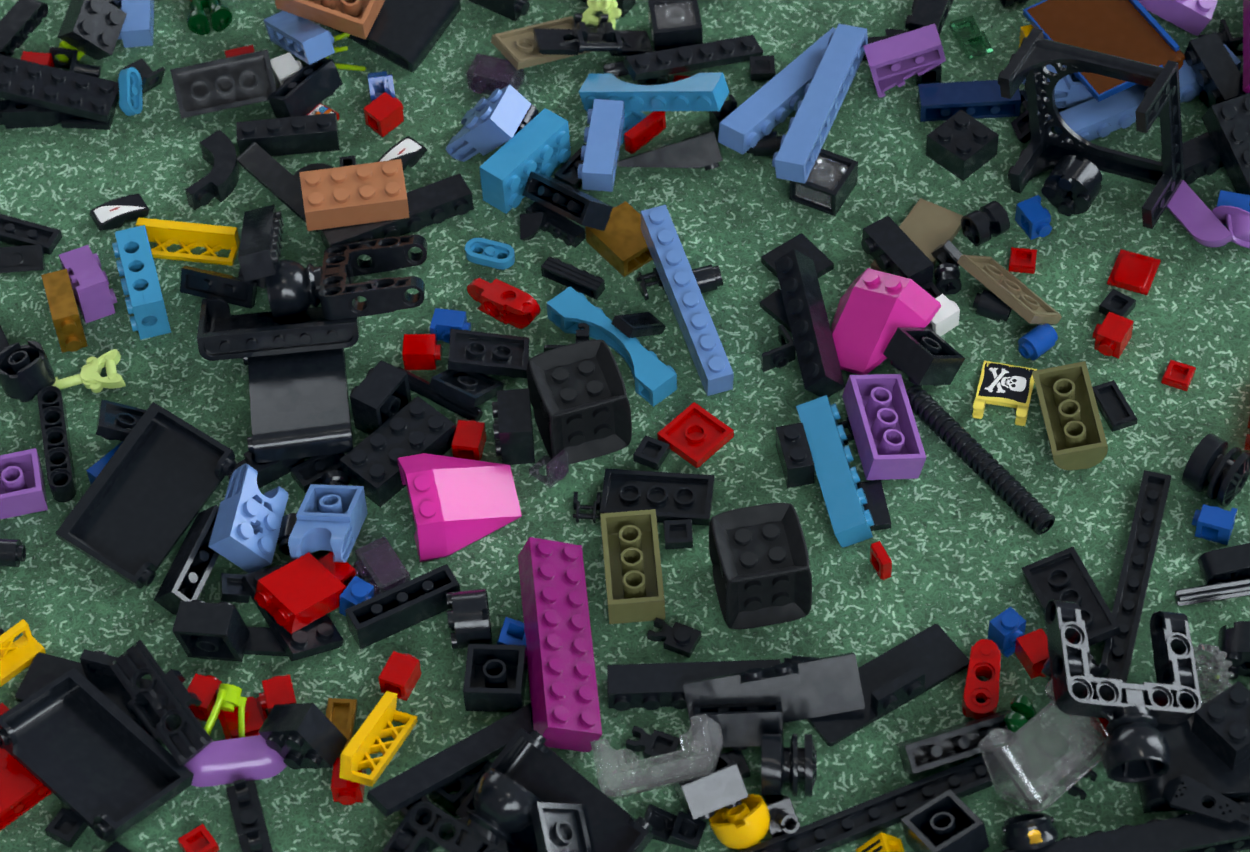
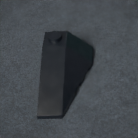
[617,129,723,171]

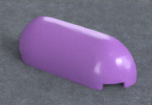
[1167,180,1233,248]
[184,735,287,787]

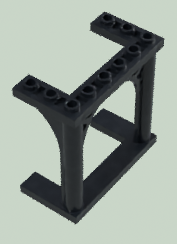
[998,28,1184,229]

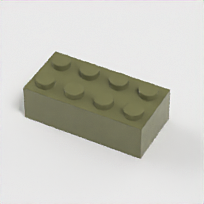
[600,509,666,624]

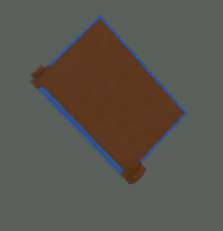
[1023,0,1185,102]

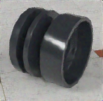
[1182,433,1250,506]
[761,734,817,797]

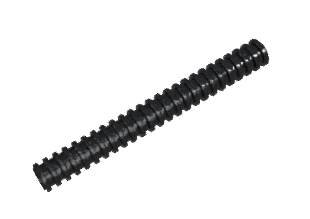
[906,385,1055,535]

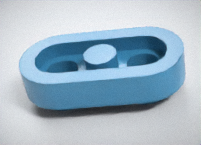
[118,67,143,116]
[465,238,515,270]

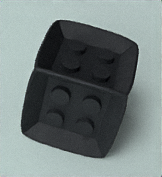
[527,340,632,465]
[709,503,812,629]

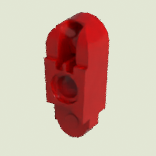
[467,278,541,329]
[962,639,1001,719]

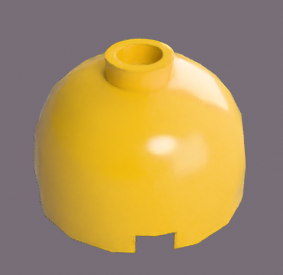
[709,794,770,849]

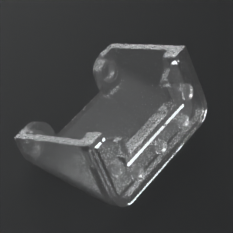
[978,679,1109,812]
[591,714,723,798]

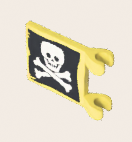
[972,361,1037,426]

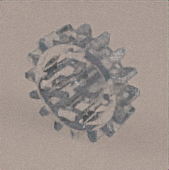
[1193,643,1234,703]

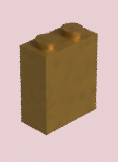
[585,201,653,277]
[41,269,88,353]

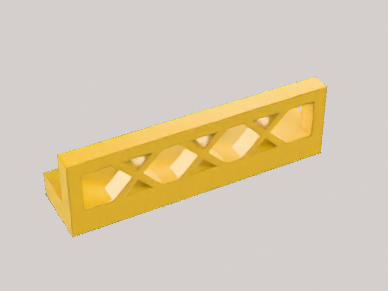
[136,217,240,266]
[0,619,46,687]
[339,691,418,787]

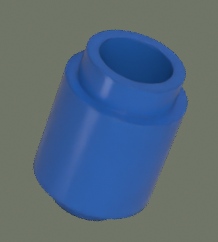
[1018,323,1058,360]

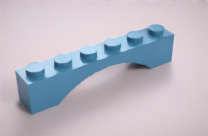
[579,72,729,111]
[547,286,677,407]

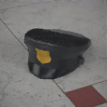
[1000,813,1058,850]

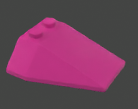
[831,268,941,375]
[397,453,522,562]

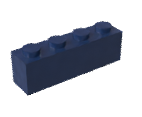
[917,80,1021,122]

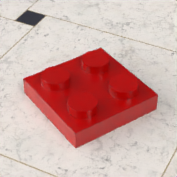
[657,402,734,468]

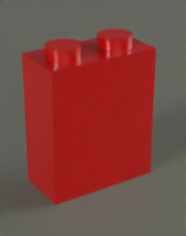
[254,552,346,634]

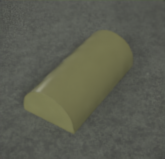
[1032,361,1108,471]

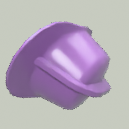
[1212,206,1250,249]

